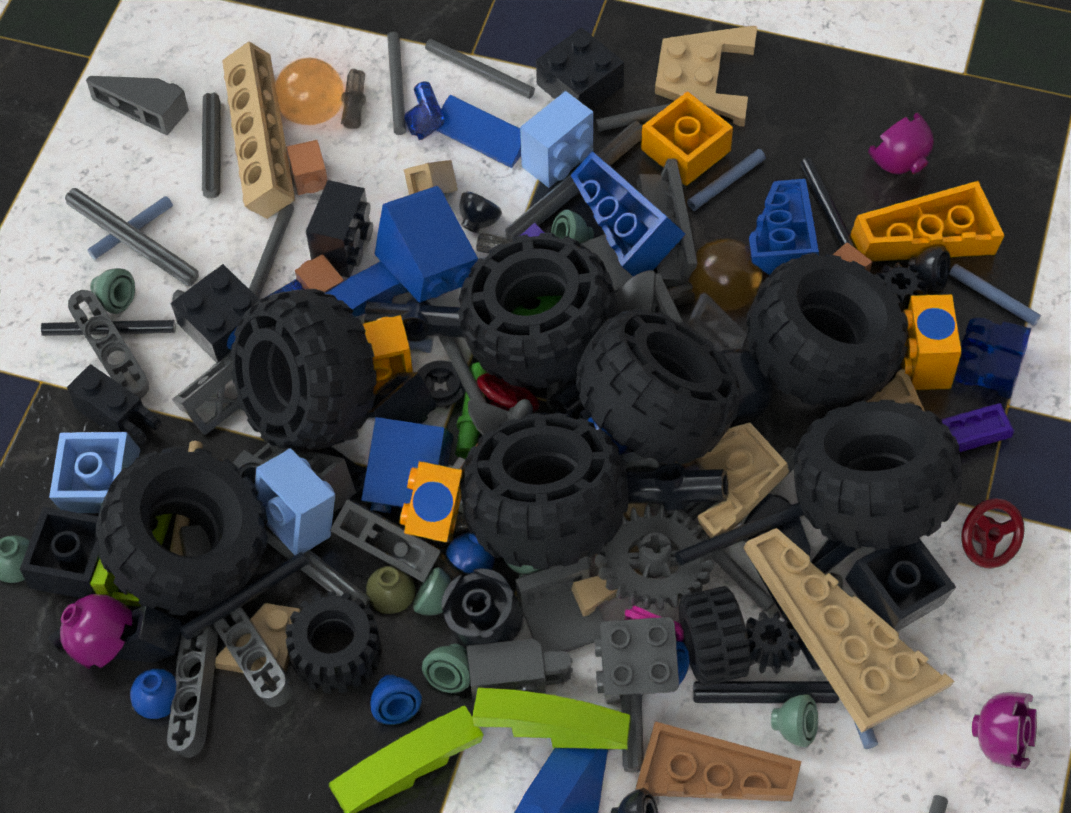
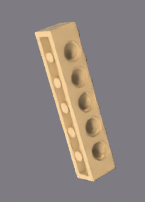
[222,41,295,219]

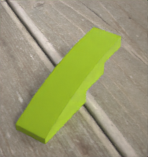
[472,688,631,749]
[329,705,484,813]

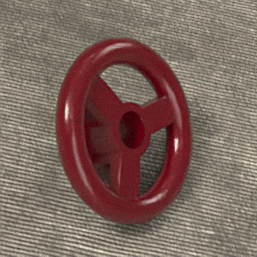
[477,373,540,413]
[961,498,1025,569]

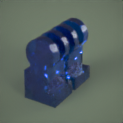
[954,318,1032,400]

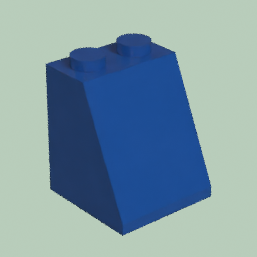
[374,186,478,303]
[362,417,454,513]

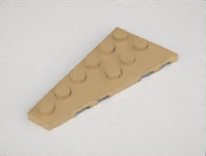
[743,528,955,732]

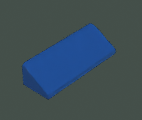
[433,95,521,168]

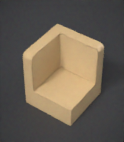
[404,160,458,195]

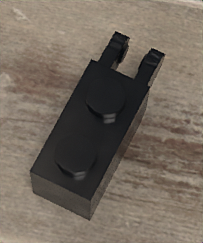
[67,364,162,445]

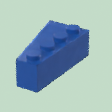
[571,151,685,277]

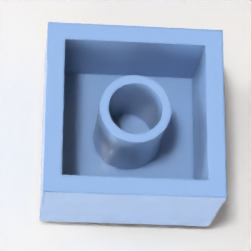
[520,91,593,188]
[49,432,140,513]
[255,448,335,555]

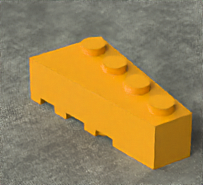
[850,181,1005,261]

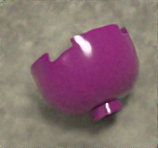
[868,113,934,174]
[60,594,132,669]
[972,692,1037,770]

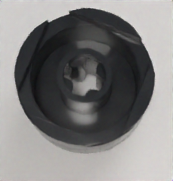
[441,569,524,649]

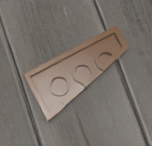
[635,721,802,802]

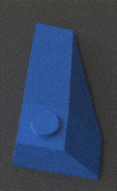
[749,179,819,275]
[514,748,608,813]

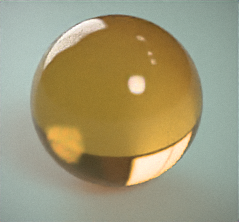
[275,57,344,125]
[689,238,762,311]

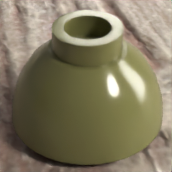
[366,565,416,614]

